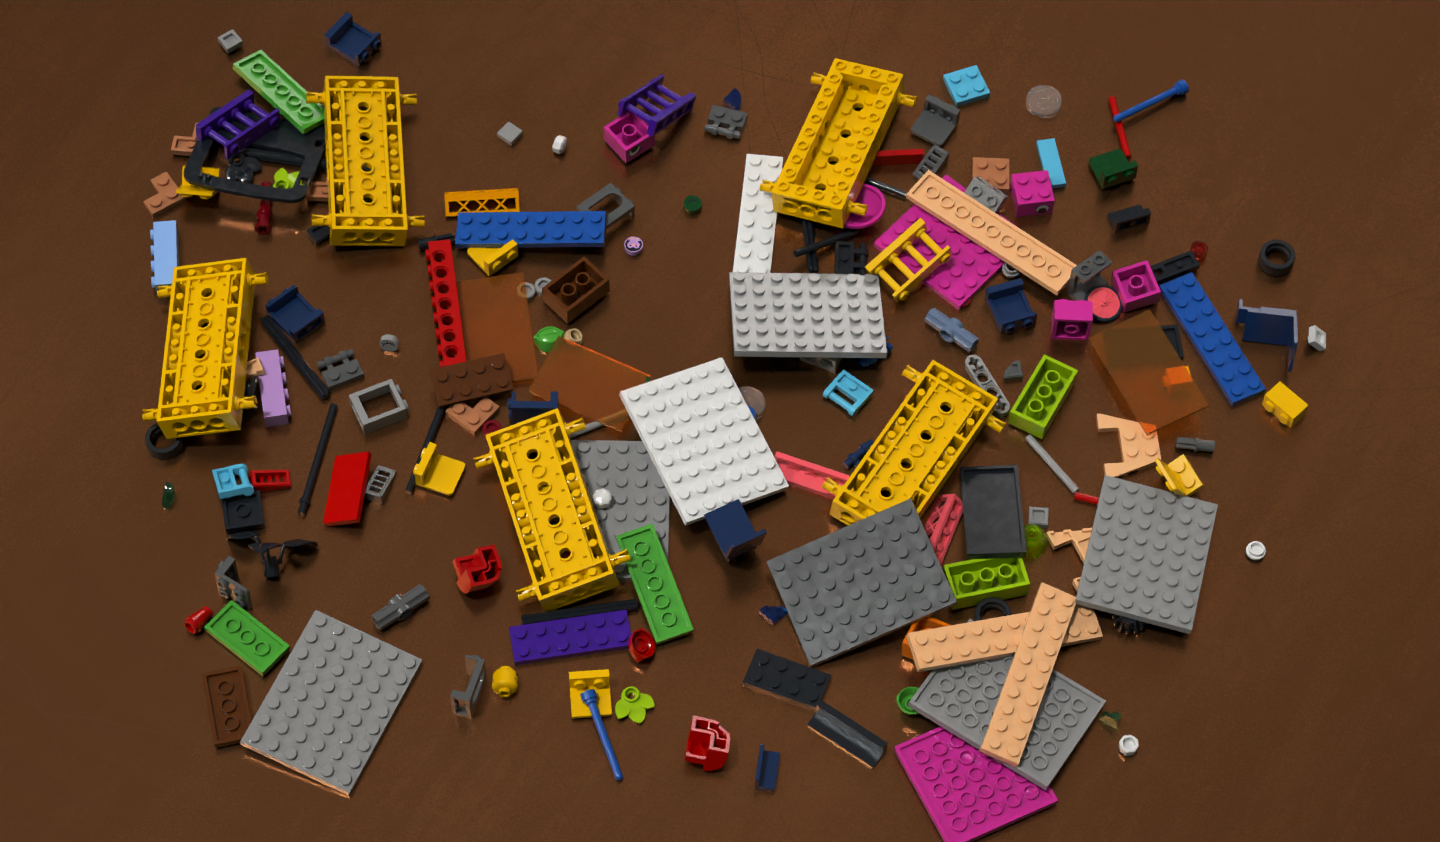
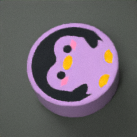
[624,236,643,256]

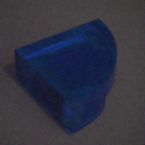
[723,88,741,111]
[759,606,787,625]

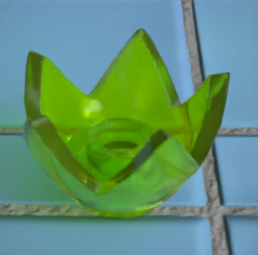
[1024,524,1048,558]

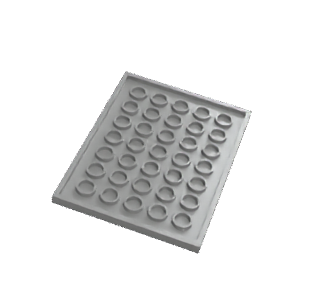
[729,272,887,358]
[552,440,670,581]
[1075,475,1218,634]
[240,610,422,796]
[908,619,1106,790]

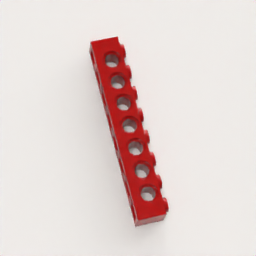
[425,239,466,367]

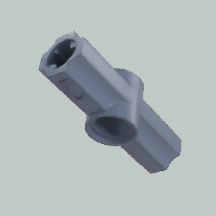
[924,308,979,352]

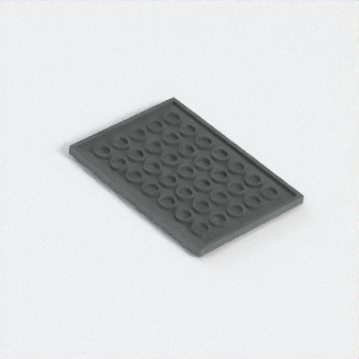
[766,498,957,667]

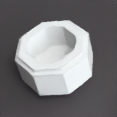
[552,135,567,154]
[592,488,612,509]
[1118,735,1139,756]

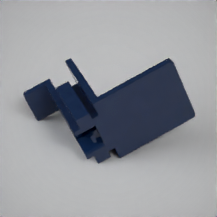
[1236,299,1298,372]
[704,499,767,562]

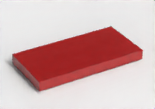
[323,451,372,527]

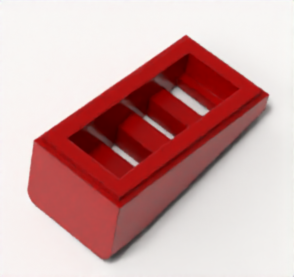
[249,470,291,493]

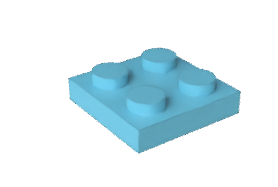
[943,65,990,107]

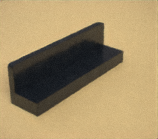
[807,700,888,768]

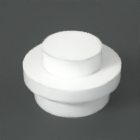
[1246,541,1266,560]

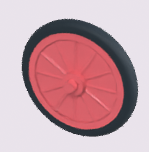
[1084,285,1122,322]

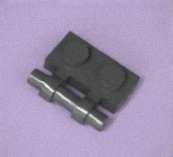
[704,105,748,139]
[316,349,364,391]

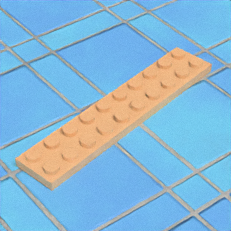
[906,170,1077,295]
[979,582,1076,767]
[906,604,1103,672]

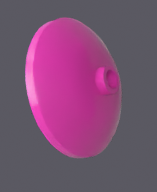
[844,184,886,229]

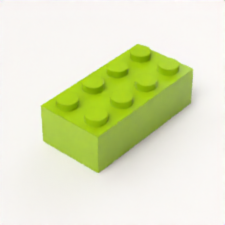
[1008,354,1078,439]
[943,557,1030,610]

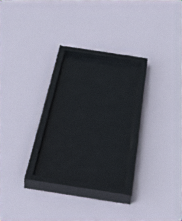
[960,465,1026,559]

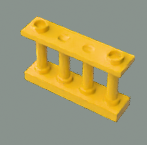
[865,218,952,303]

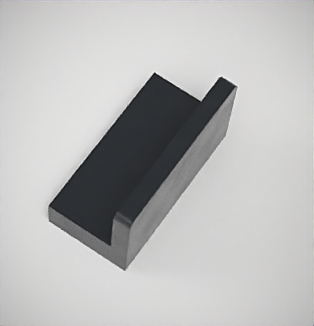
[1107,205,1151,233]

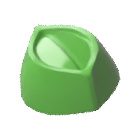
[533,326,565,353]
[896,687,920,715]

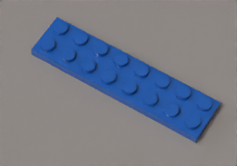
[455,211,606,248]
[1159,272,1266,406]

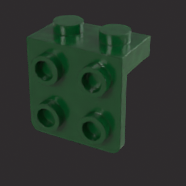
[1088,149,1138,189]

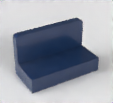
[755,744,780,793]

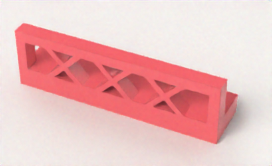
[775,451,850,500]
[924,494,963,565]

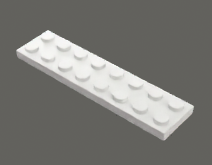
[733,154,783,273]

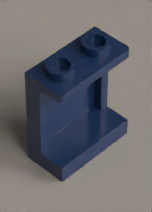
[324,12,382,66]
[985,278,1037,334]
[266,284,325,344]
[508,391,559,425]

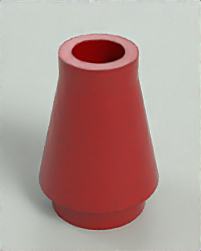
[184,606,213,634]

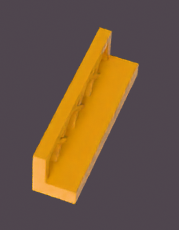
[444,188,520,217]

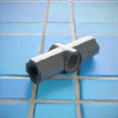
[371,584,430,630]

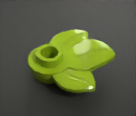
[273,168,304,189]
[615,686,655,724]

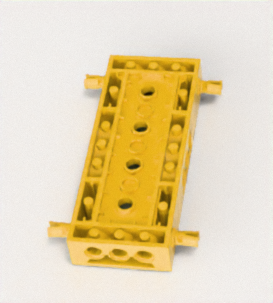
[760,58,917,228]
[306,76,425,246]
[142,258,269,439]
[822,360,1006,526]
[473,408,632,612]

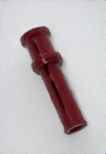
[255,181,273,235]

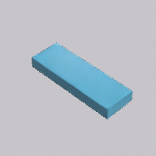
[1036,138,1066,189]

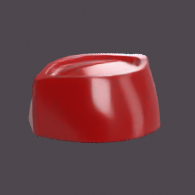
[628,628,655,662]

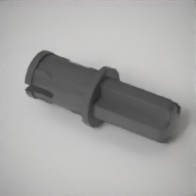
[1176,437,1215,453]

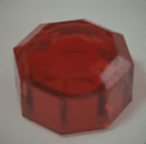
[1190,241,1208,260]

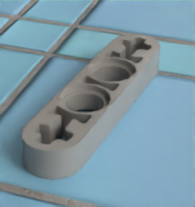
[965,355,1010,418]

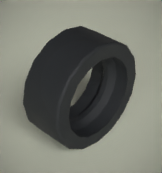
[1258,240,1295,276]
[145,423,183,460]
[973,597,1012,621]

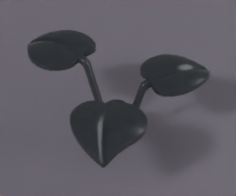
[227,531,318,577]

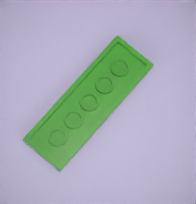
[232,50,324,134]
[616,523,694,645]

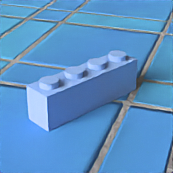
[150,220,179,293]

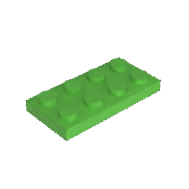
[204,600,290,676]

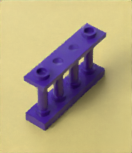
[617,74,696,137]
[196,89,280,160]

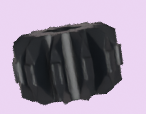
[1112,614,1146,635]

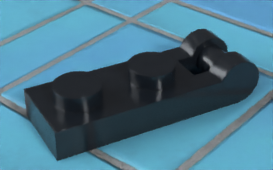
[1150,251,1200,286]

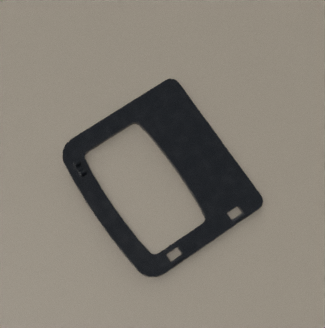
[184,107,326,203]

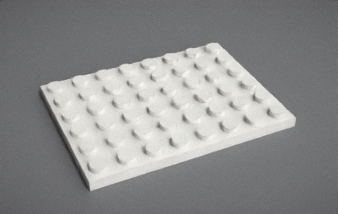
[619,357,789,526]

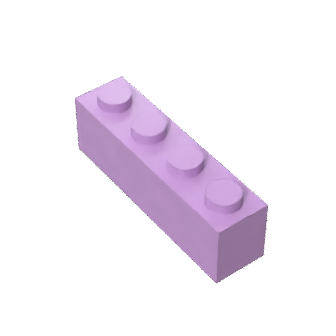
[255,349,291,427]

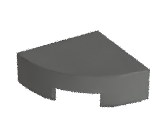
[1004,360,1023,381]

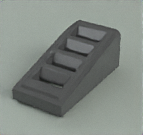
[912,144,949,180]
[364,465,397,504]

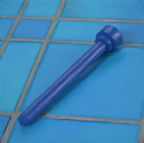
[1113,79,1189,122]
[580,689,623,781]

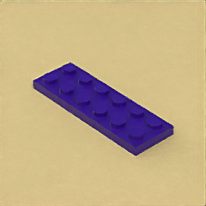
[509,610,631,666]

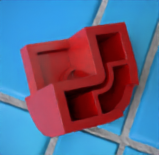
[452,544,502,594]
[684,715,731,771]

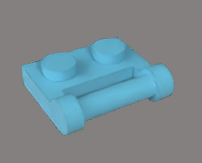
[822,370,874,417]
[212,464,254,499]

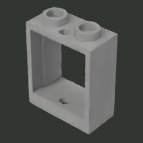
[349,379,409,435]

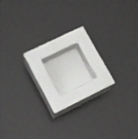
[1308,325,1326,351]

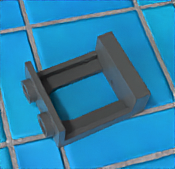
[576,183,635,237]
[1067,250,1112,301]
[450,654,487,719]

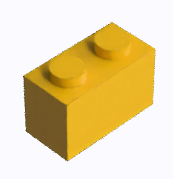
[1262,382,1309,428]

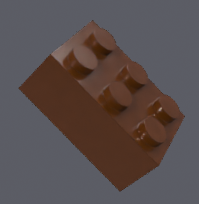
[542,256,610,324]

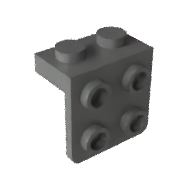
[911,94,960,147]
[215,556,252,609]

